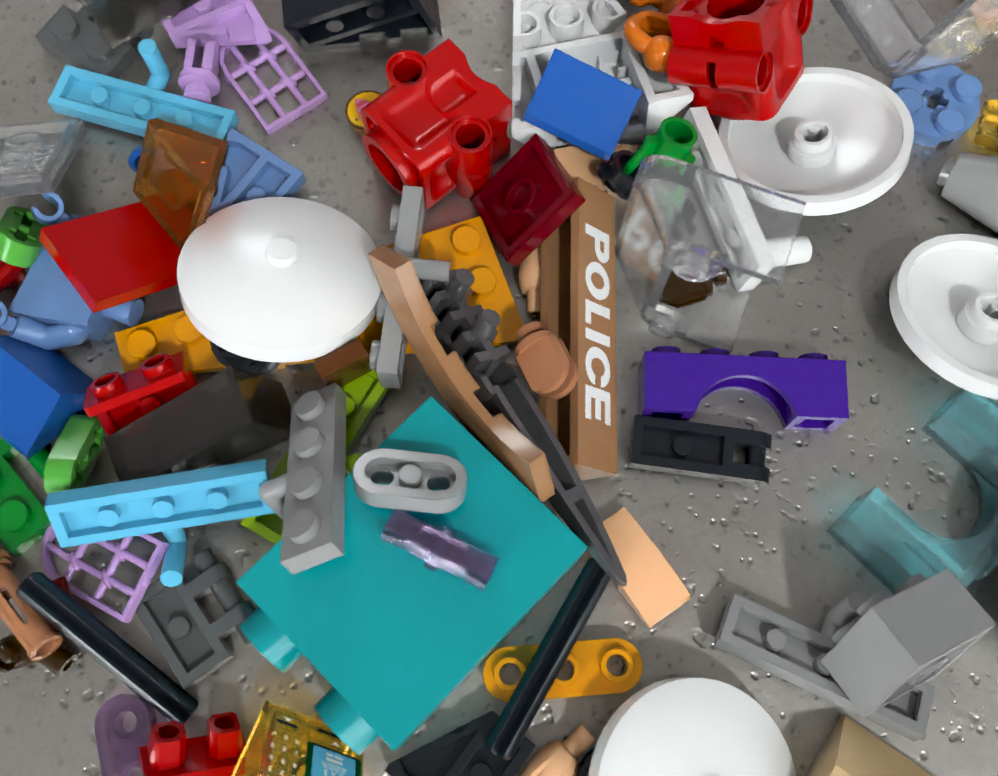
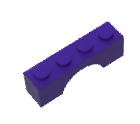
[638,346,849,431]

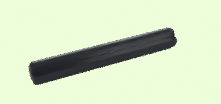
[485,557,611,761]
[16,572,199,724]

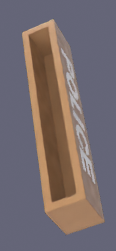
[539,177,617,481]

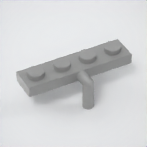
[369,185,451,389]
[259,382,347,575]
[713,591,935,742]

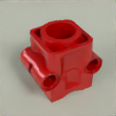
[666,0,813,121]
[361,38,512,211]

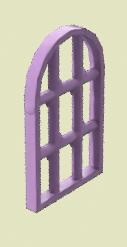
[220,28,328,135]
[41,525,169,623]

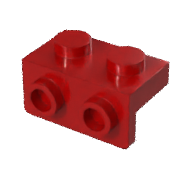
[83,350,209,445]

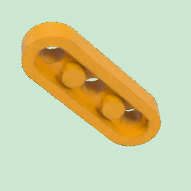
[483,638,643,702]

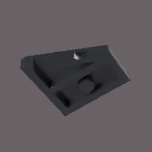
[384,710,536,776]

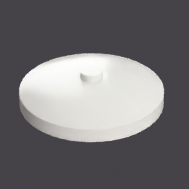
[718,67,914,216]
[177,197,382,363]
[889,234,998,400]
[588,677,796,776]

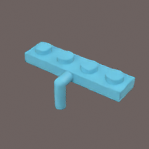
[47,39,239,159]
[44,459,275,587]

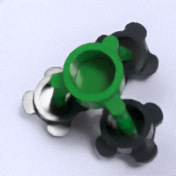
[597,117,698,239]

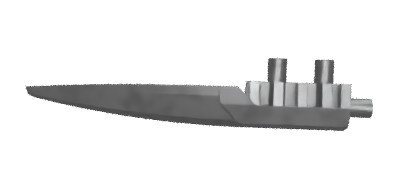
[419,268,627,586]

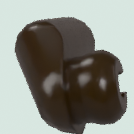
[0,634,78,677]

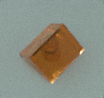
[133,118,228,250]

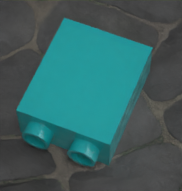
[236,396,588,755]

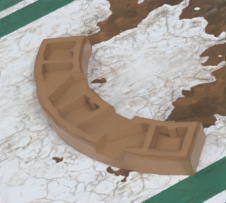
[368,245,555,503]

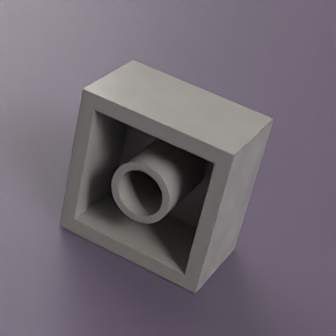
[821,568,996,718]

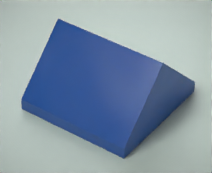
[522,48,643,161]
[0,335,94,460]

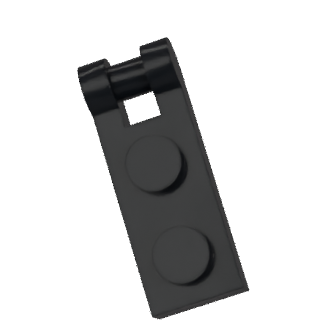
[628,414,772,487]

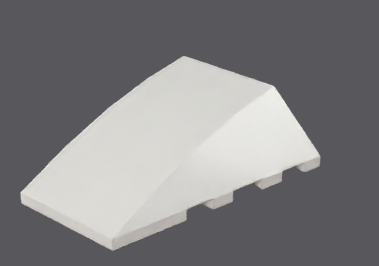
[512,0,694,150]

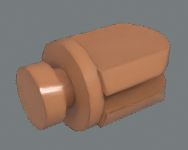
[515,321,579,400]

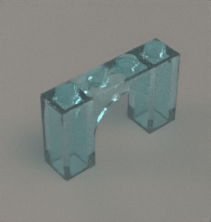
[827,389,998,595]

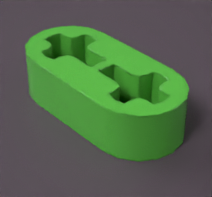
[0,206,50,268]
[43,413,105,493]

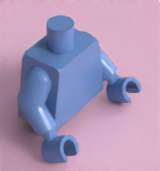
[0,191,144,351]

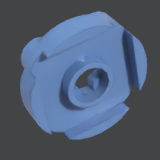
[889,55,982,147]

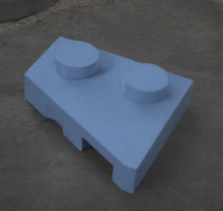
[208,128,306,217]

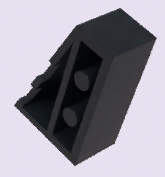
[282,0,442,52]

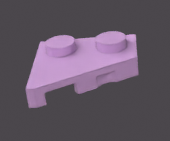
[153,0,273,49]

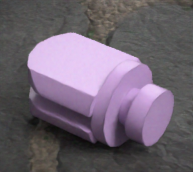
[178,36,221,104]

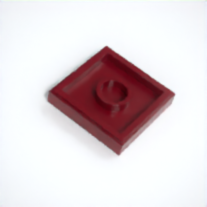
[471,133,586,267]

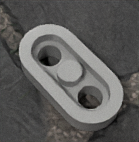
[353,448,467,514]

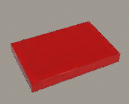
[39,193,199,313]

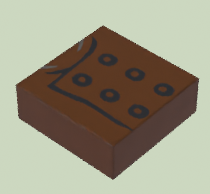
[313,339,372,388]

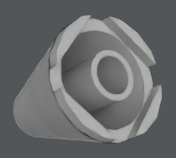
[936,152,998,233]

